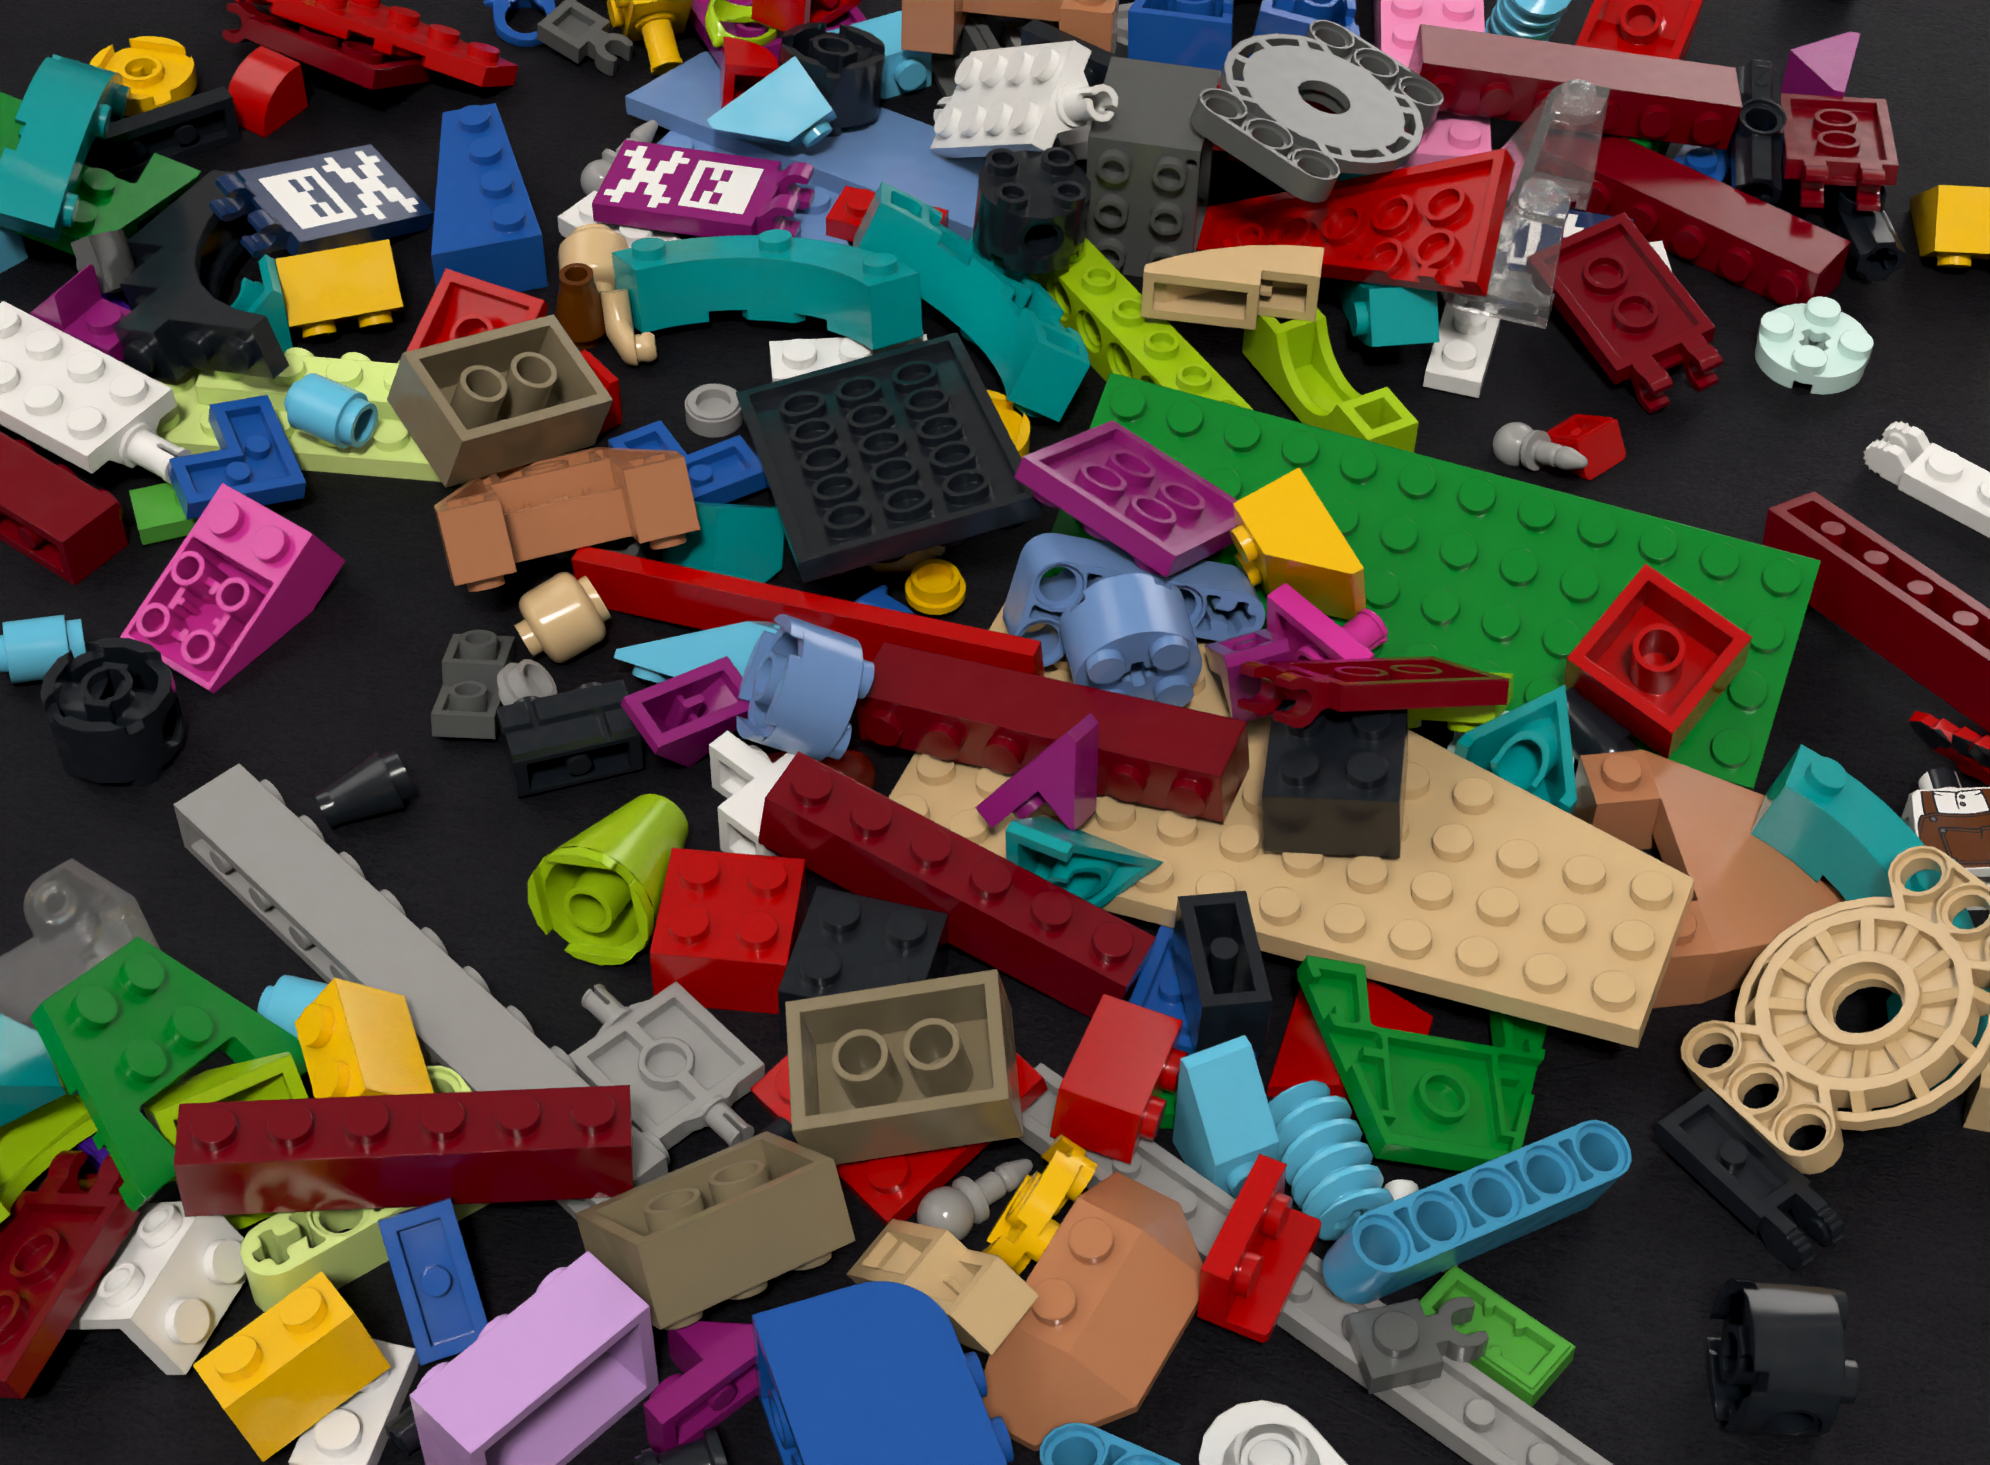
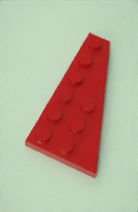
[234,0,518,87]
[1196,148,1515,297]

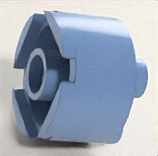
[1059,573,1202,707]
[737,614,875,761]

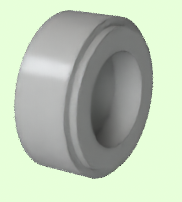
[685,383,743,438]

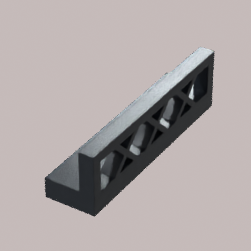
[84,86,241,180]

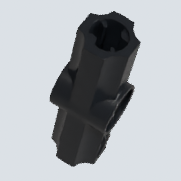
[1726,59,1787,204]
[1824,185,1906,281]

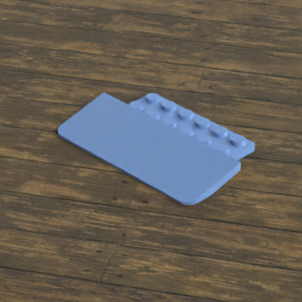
[625,51,986,246]

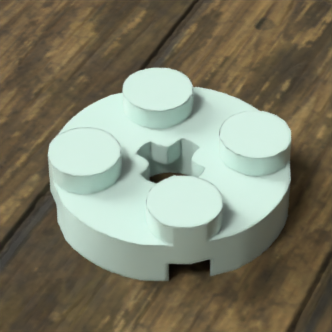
[1755,296,1874,395]

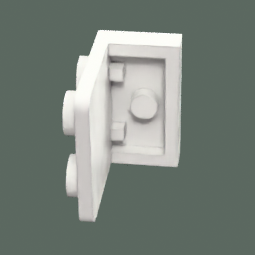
[67,1201,247,1375]

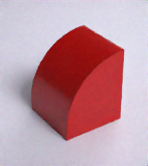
[720,37,779,109]
[228,45,308,138]

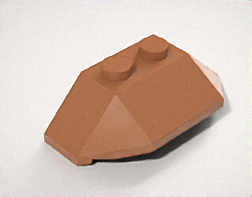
[982,1171,1203,1452]

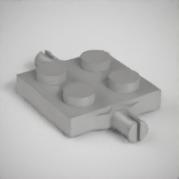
[568,981,765,1150]

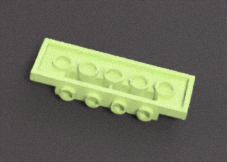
[153,347,469,484]

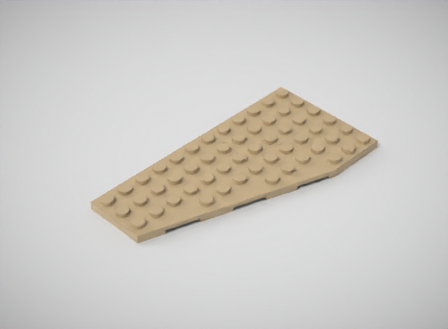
[888,603,1695,1048]

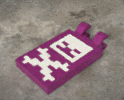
[592,140,815,237]

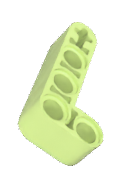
[240,1066,490,1312]

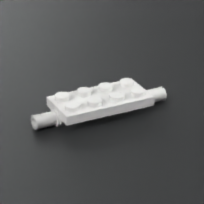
[930,40,1118,158]
[0,301,192,484]

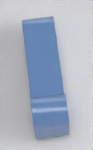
[1003,533,1266,667]

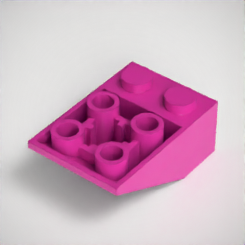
[120,483,345,694]

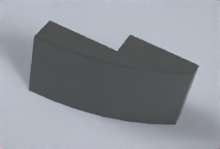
[70,230,137,295]
[431,630,515,739]

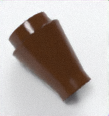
[555,263,606,350]

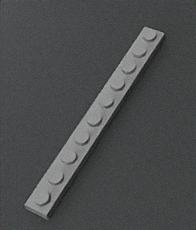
[1017,1063,1613,1465]

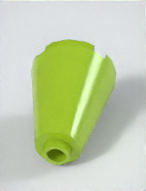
[527,794,689,966]

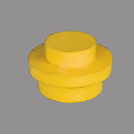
[905,559,966,615]

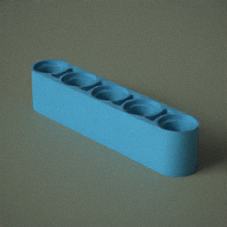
[1322,1120,1632,1305]

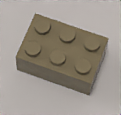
[387,314,613,488]
[785,969,1024,1165]
[575,1131,856,1330]

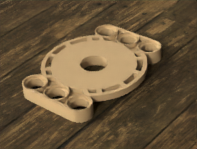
[1681,845,1990,1175]

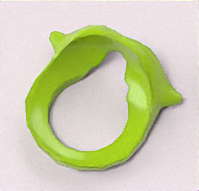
[705,0,779,48]

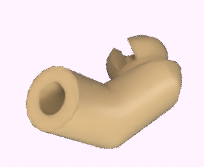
[600,289,658,367]

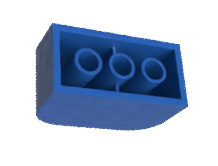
[752,1281,1014,1465]

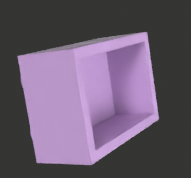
[409,1251,659,1465]

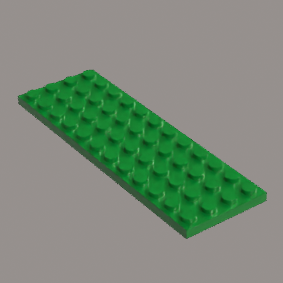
[1042,372,1821,791]

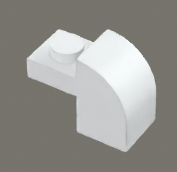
[709,731,795,857]

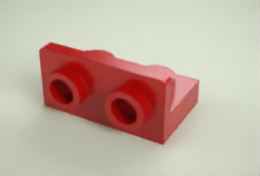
[1197,1153,1321,1343]

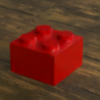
[1564,563,1752,759]
[650,848,808,1014]

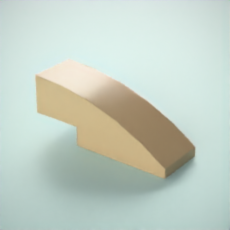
[1141,245,1324,330]
[847,1219,1039,1355]

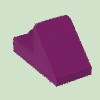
[29,264,131,362]
[1204,629,1293,721]
[975,713,1099,831]
[643,1321,758,1453]

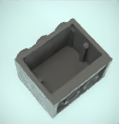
[1085,56,1221,277]

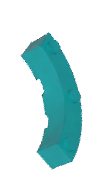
[0,54,130,242]
[1325,173,1440,347]
[853,181,1090,422]
[612,229,923,350]
[1750,744,1990,1091]

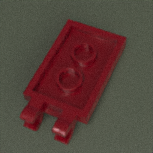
[222,2,434,90]
[1781,93,1899,212]
[1526,212,1723,414]
[1237,656,1509,728]
[0,1150,155,1399]

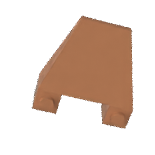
[901,0,1119,55]
[434,447,700,592]
[1573,750,1846,1008]

